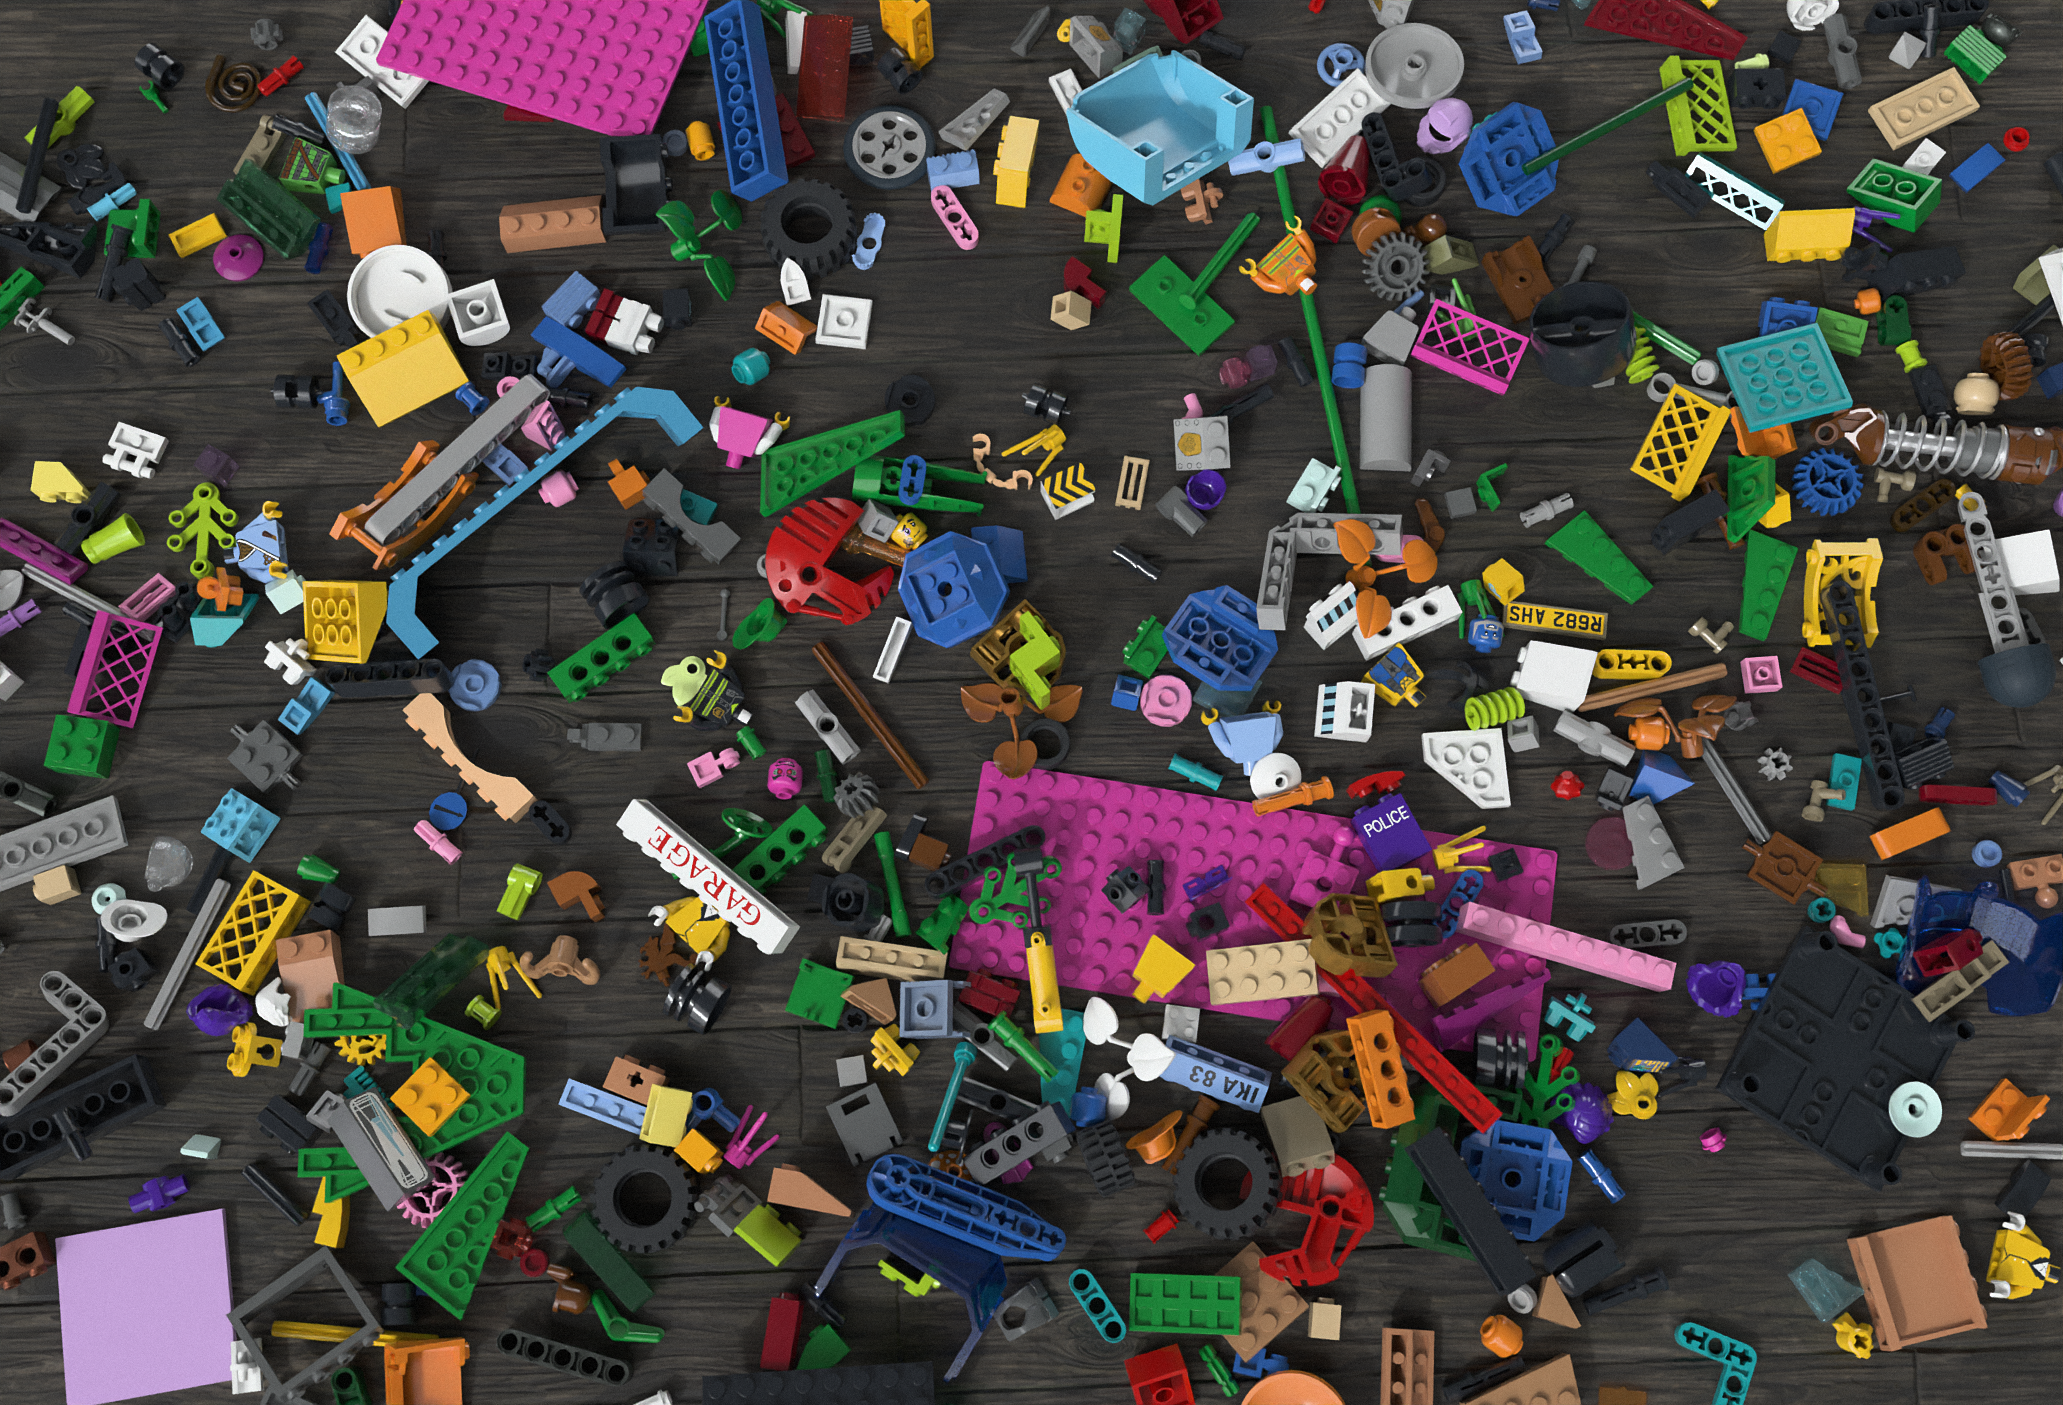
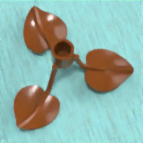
[961,683,1083,779]
[1614,695,1737,758]

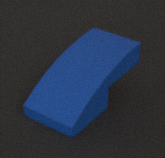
[1949,143,2005,193]

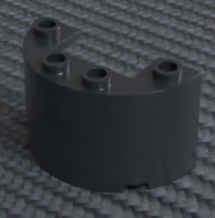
[600,134,673,236]

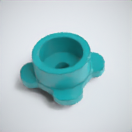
[1874,928,1906,958]

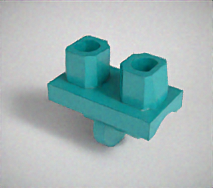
[1544,993,1596,1042]

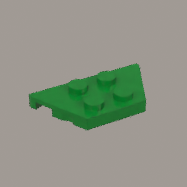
[1727,455,1775,543]

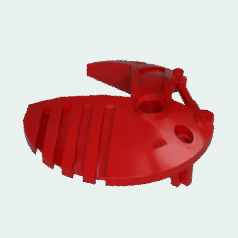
[765,498,894,625]
[1239,1153,1374,1286]

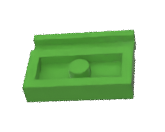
[1815,307,1869,357]

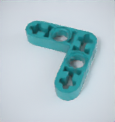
[1674,1322,1757,1405]

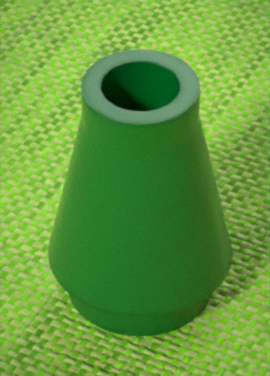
[297,854,341,885]

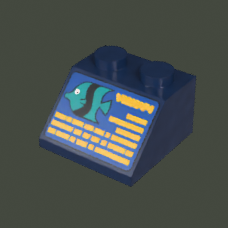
[1606,1017,1678,1073]

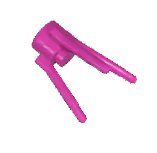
[724,1105,780,1169]

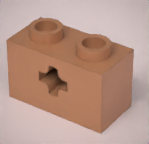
[603,1054,670,1105]

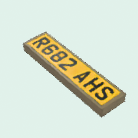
[1501,601,1608,640]

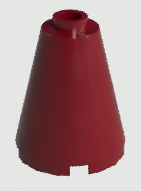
[1318,135,1370,205]
[1264,994,1334,1062]

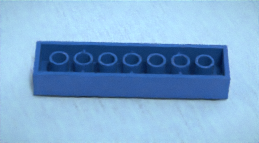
[704,0,789,202]

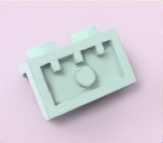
[1287,458,1341,513]

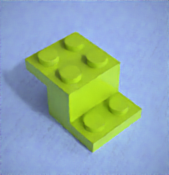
[1010,611,1061,710]

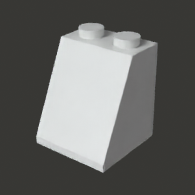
[1979,530,2060,597]
[1510,640,1598,713]

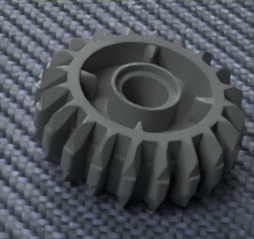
[1362,232,1430,301]

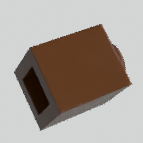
[909,833,952,872]

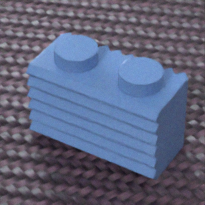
[926,149,980,192]
[542,271,601,330]

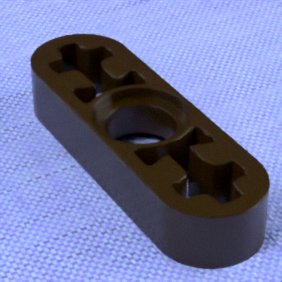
[1889,479,1956,532]

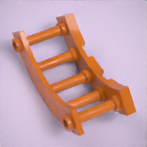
[329,440,479,570]

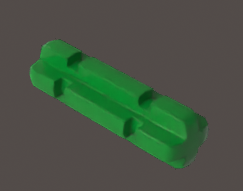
[1199,1344,1240,1397]

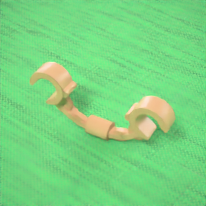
[973,434,1033,490]

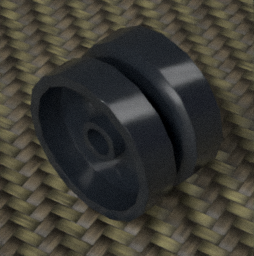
[1381,901,1443,948]

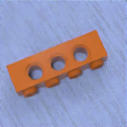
[1346,1010,1415,1129]

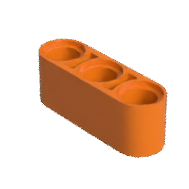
[1869,807,1951,860]

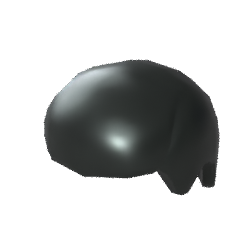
[1982,13,2022,47]

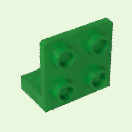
[104,199,161,258]

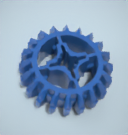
[1791,448,1864,516]

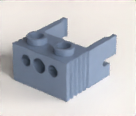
[900,980,971,1039]

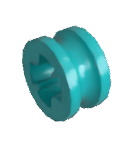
[1807,898,1836,923]

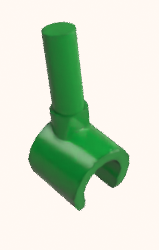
[139,80,169,114]

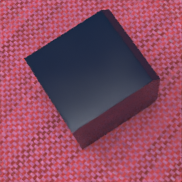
[2036,363,2063,399]

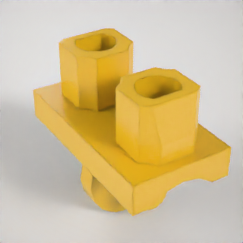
[870,1024,920,1076]

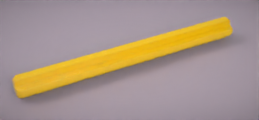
[271,1321,439,1346]

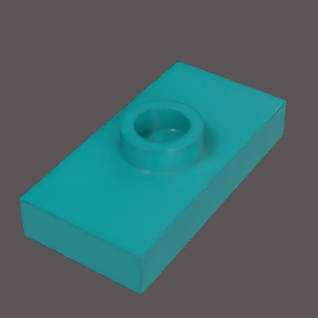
[680,489,718,525]
[1825,753,1862,811]

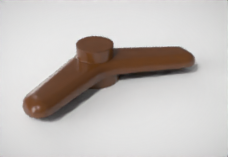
[1415,498,1445,553]

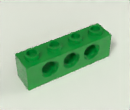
[547,613,656,703]
[732,804,828,896]

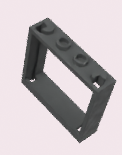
[226,1245,385,1403]

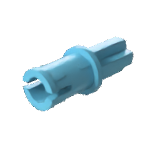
[87,183,137,222]

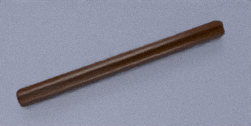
[812,642,929,789]

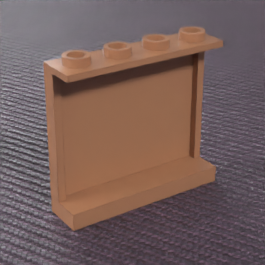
[1847,1215,1988,1351]

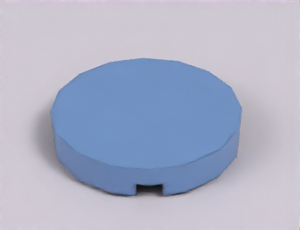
[448,659,502,712]

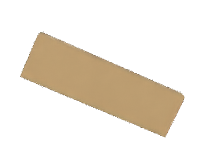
[836,936,948,982]

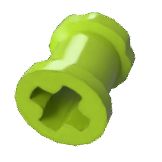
[1895,340,1927,373]
[465,995,502,1030]

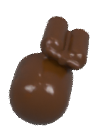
[1401,213,1447,246]
[547,1263,591,1314]

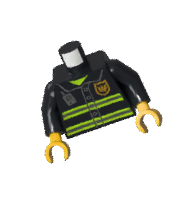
[673,650,753,731]

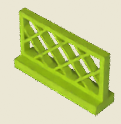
[1659,56,1737,156]

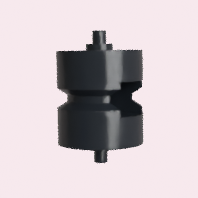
[135,43,184,90]
[271,374,323,409]
[1022,382,1071,426]

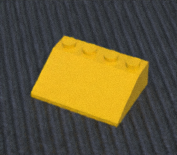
[337,310,470,428]
[302,580,389,664]

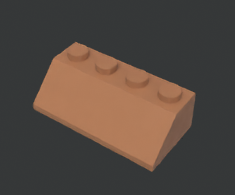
[499,195,606,253]

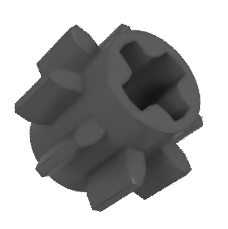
[250,19,283,50]

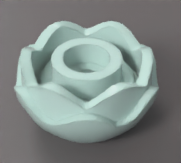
[92,883,126,914]

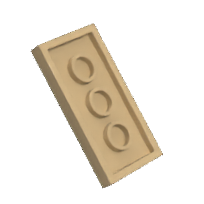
[1868,67,1980,150]
[1206,939,1320,1006]

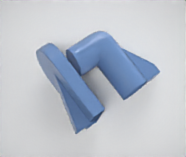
[537,347,576,388]

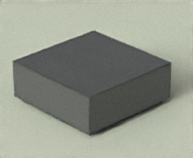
[1444,487,1477,519]

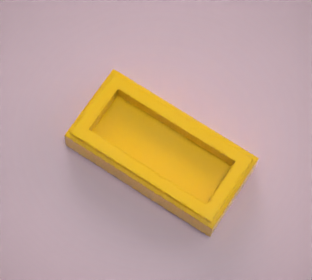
[169,213,227,258]

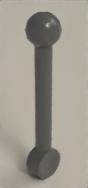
[717,588,730,641]

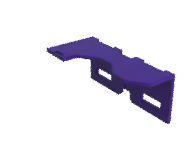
[1182,865,1233,902]

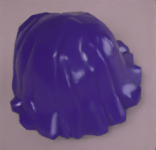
[1686,960,1747,1018]
[186,983,253,1036]
[1550,1082,1614,1144]

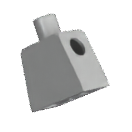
[1361,307,1419,366]

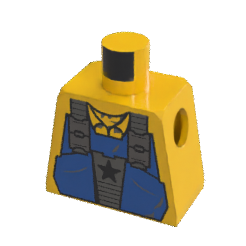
[1361,643,1426,708]

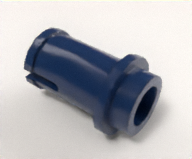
[1527,0,1560,12]
[1924,707,1955,739]

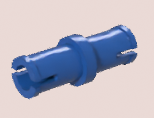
[1577,1148,1626,1204]

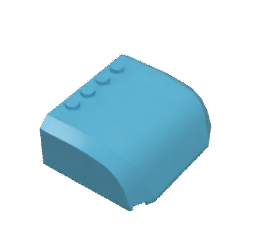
[1066,50,1254,205]

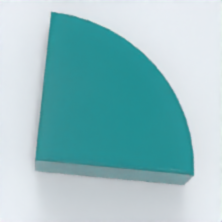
[325,183,352,214]

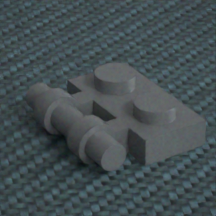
[694,1174,762,1237]

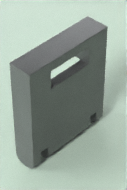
[826,1082,903,1167]

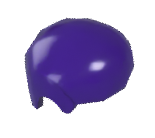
[1185,469,1227,510]

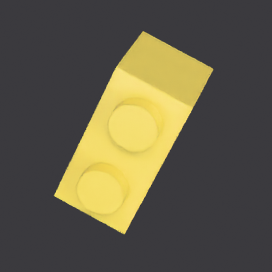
[639,1084,693,1147]

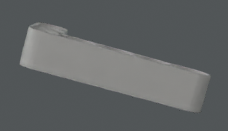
[0,971,109,1116]

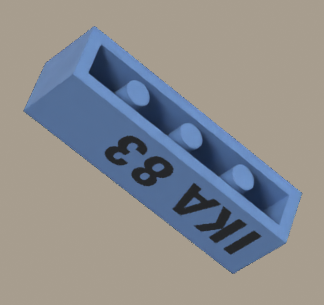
[1160,1035,1272,1113]

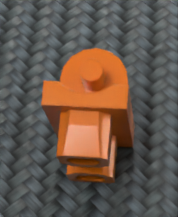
[197,567,243,611]

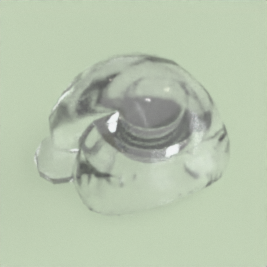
[144,836,193,892]

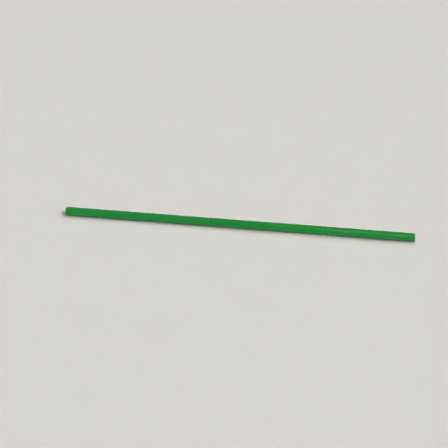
[1260,106,1372,567]

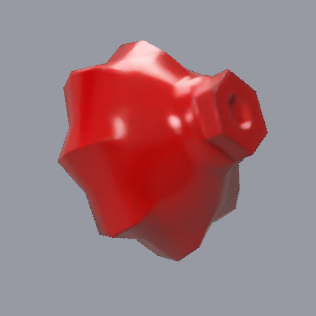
[1550,771,1585,800]

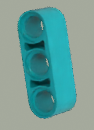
[1069,1269,1126,1343]

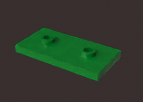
[1129,255,1235,357]

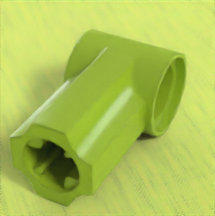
[497,863,543,921]

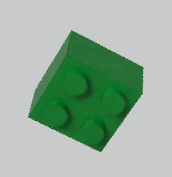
[44,714,120,779]

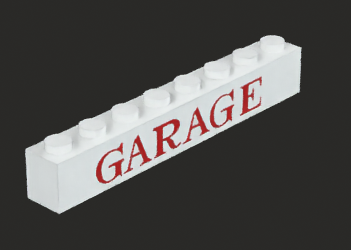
[616,799,800,955]

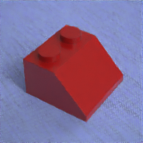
[1124,1344,1195,1405]

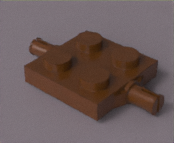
[1742,831,1828,905]

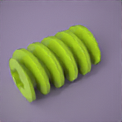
[1626,327,1659,384]
[1464,687,1525,731]

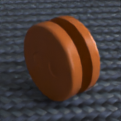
[1351,207,1401,257]

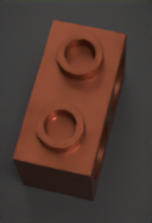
[0,1232,56,1291]

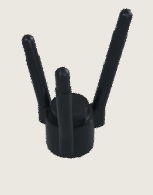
[1657,1056,1707,1098]

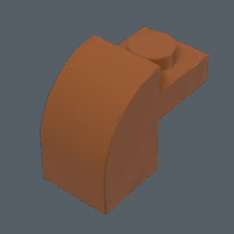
[547,871,605,922]

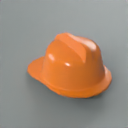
[1126,1110,1183,1164]

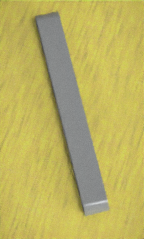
[365,374,550,546]

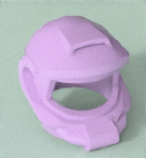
[1416,98,1473,154]

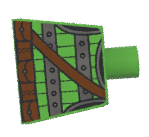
[279,137,345,194]

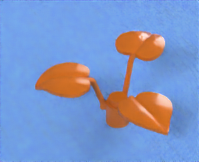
[1334,519,1438,639]

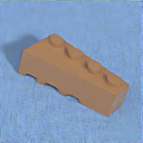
[1459,1353,1581,1405]

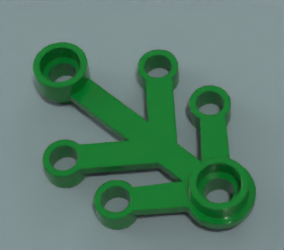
[969,852,1062,928]
[1504,1034,1580,1129]

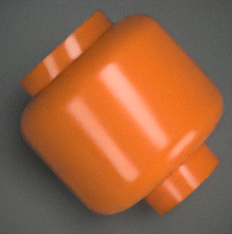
[1628,716,1670,750]
[1480,1315,1523,1358]

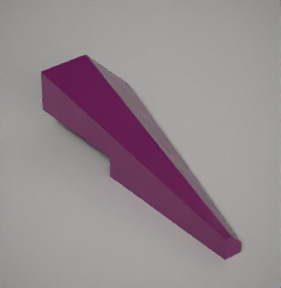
[1430,968,1551,1053]

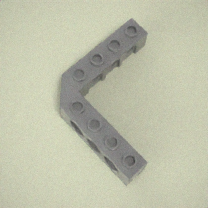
[1256,513,1403,630]

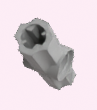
[795,689,861,765]
[1553,710,1636,768]

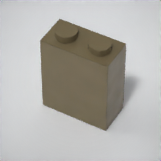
[1261,1096,1335,1177]

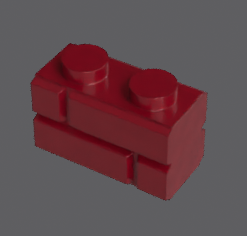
[958,968,1021,1019]

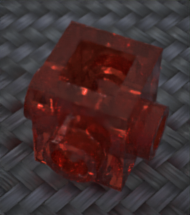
[490,1217,533,1260]

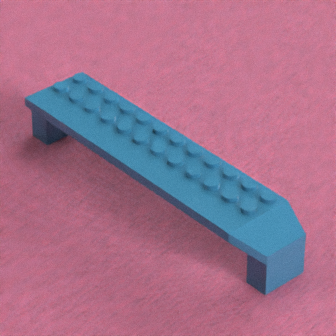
[386,387,703,659]

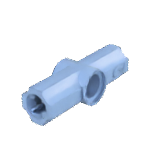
[1228,138,1305,176]

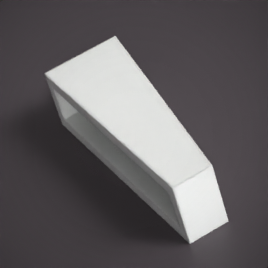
[785,11,807,74]
[873,617,913,684]

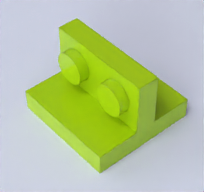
[1084,194,1123,263]

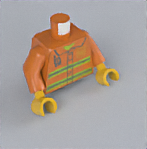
[1239,215,1317,295]

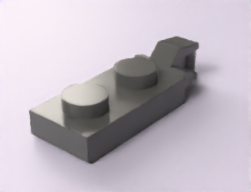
[567,723,643,751]

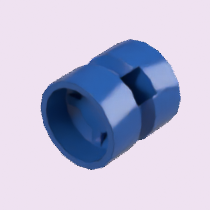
[1331,343,1368,389]

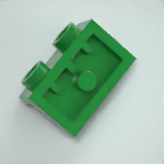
[1122,615,1168,679]

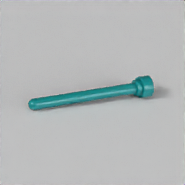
[928,1042,977,1152]

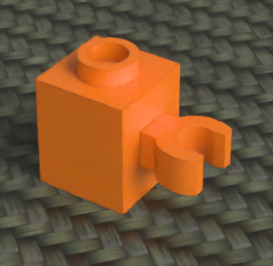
[608,458,651,510]

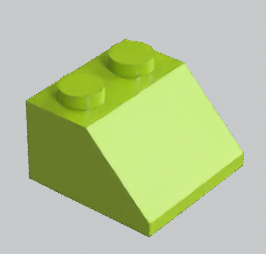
[733,1204,803,1267]

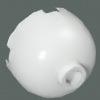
[1787,0,1839,31]

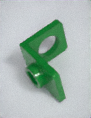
[1476,463,1508,512]

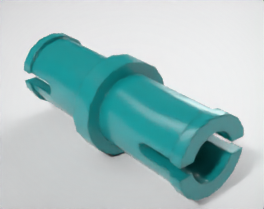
[1168,754,1223,791]

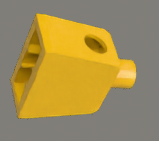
[1365,868,1435,906]
[1132,934,1195,1004]

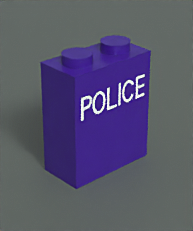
[1350,793,1432,873]

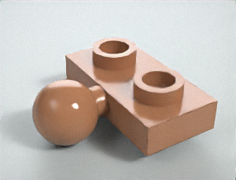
[2006,854,2063,908]

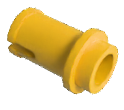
[1955,484,1987,511]

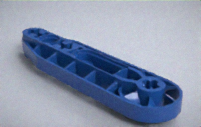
[866,1154,1066,1261]

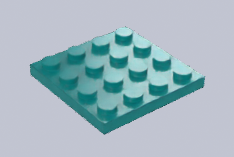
[1717,323,1853,433]

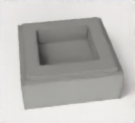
[836,1055,868,1087]

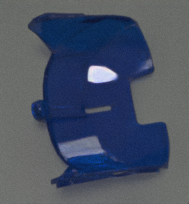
[1896,875,2063,1016]

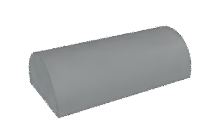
[1360,364,1412,471]

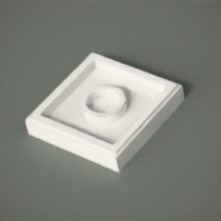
[816,294,873,349]

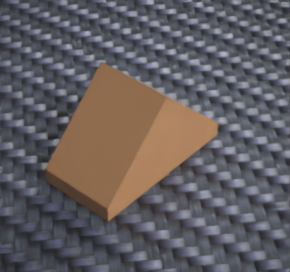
[841,978,897,1025]
[1532,1274,1581,1328]

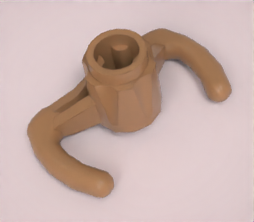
[520,935,600,985]

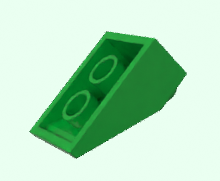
[1847,159,1942,233]

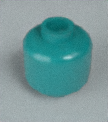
[731,348,770,385]

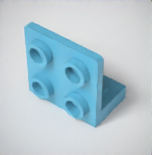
[201,788,281,863]

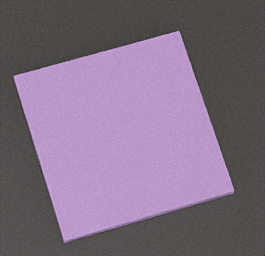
[55,1209,237,1405]

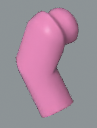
[1182,393,1203,419]
[1829,915,1866,949]

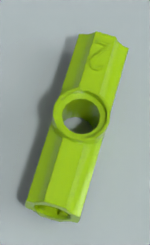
[24,86,94,148]

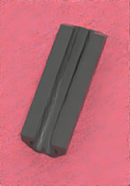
[0,152,63,222]

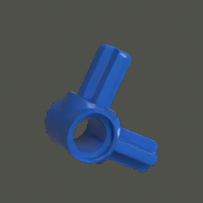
[685,1088,741,1137]

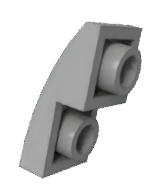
[368,906,427,936]

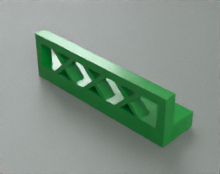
[0,266,45,331]

